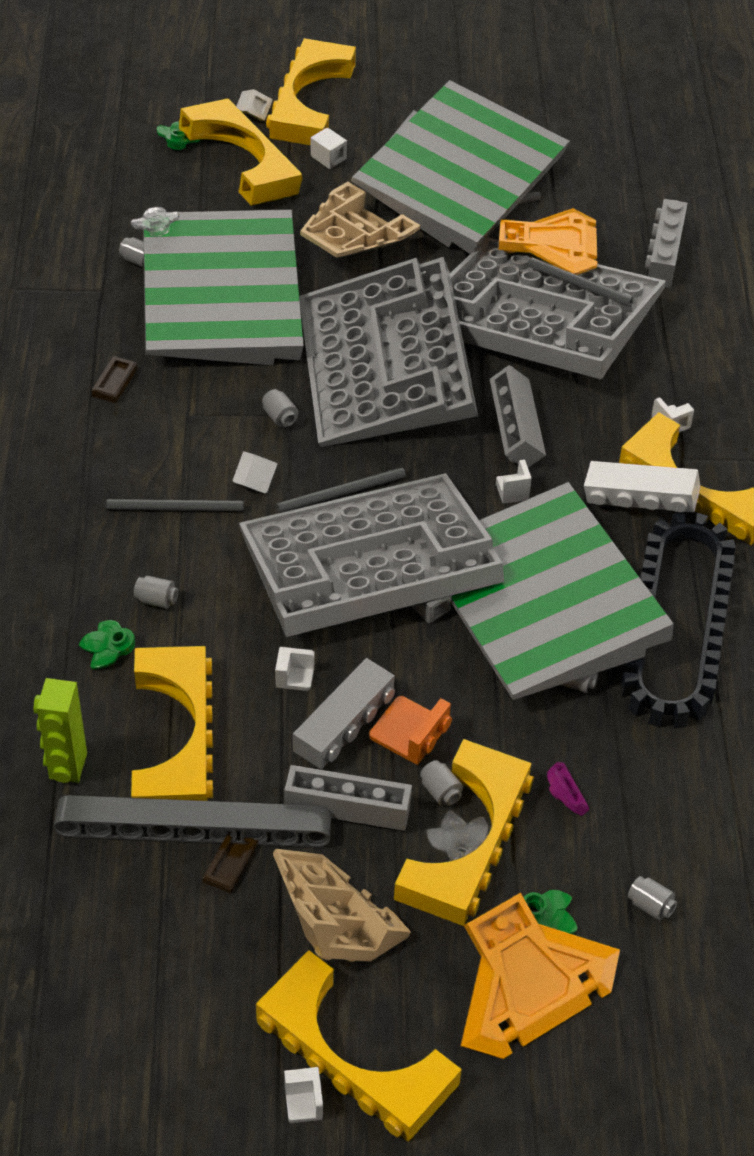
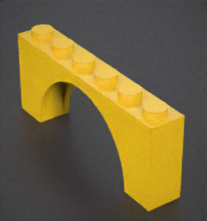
[266,38,356,145]
[179,99,302,206]
[619,412,754,545]
[131,646,213,801]
[394,739,534,926]
[256,950,462,1142]

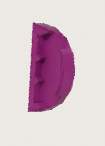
[547,762,589,816]

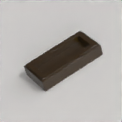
[92,356,137,403]
[203,830,258,893]

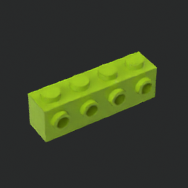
[33,678,87,783]

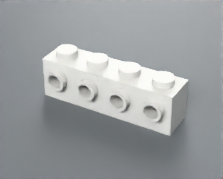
[584,461,700,512]

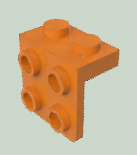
[369,696,452,765]

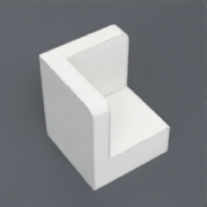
[236,89,273,121]
[311,128,347,169]
[652,398,694,432]
[233,451,277,493]
[496,460,531,504]
[275,647,315,691]
[284,1067,323,1123]

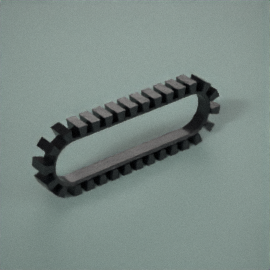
[621,512,736,729]

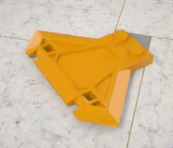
[498,208,597,275]
[461,893,620,1059]

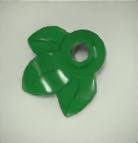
[157,121,201,150]
[79,620,135,669]
[523,890,578,934]

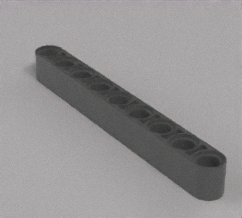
[53,795,331,847]

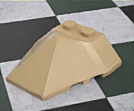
[300,182,421,257]
[273,849,411,962]

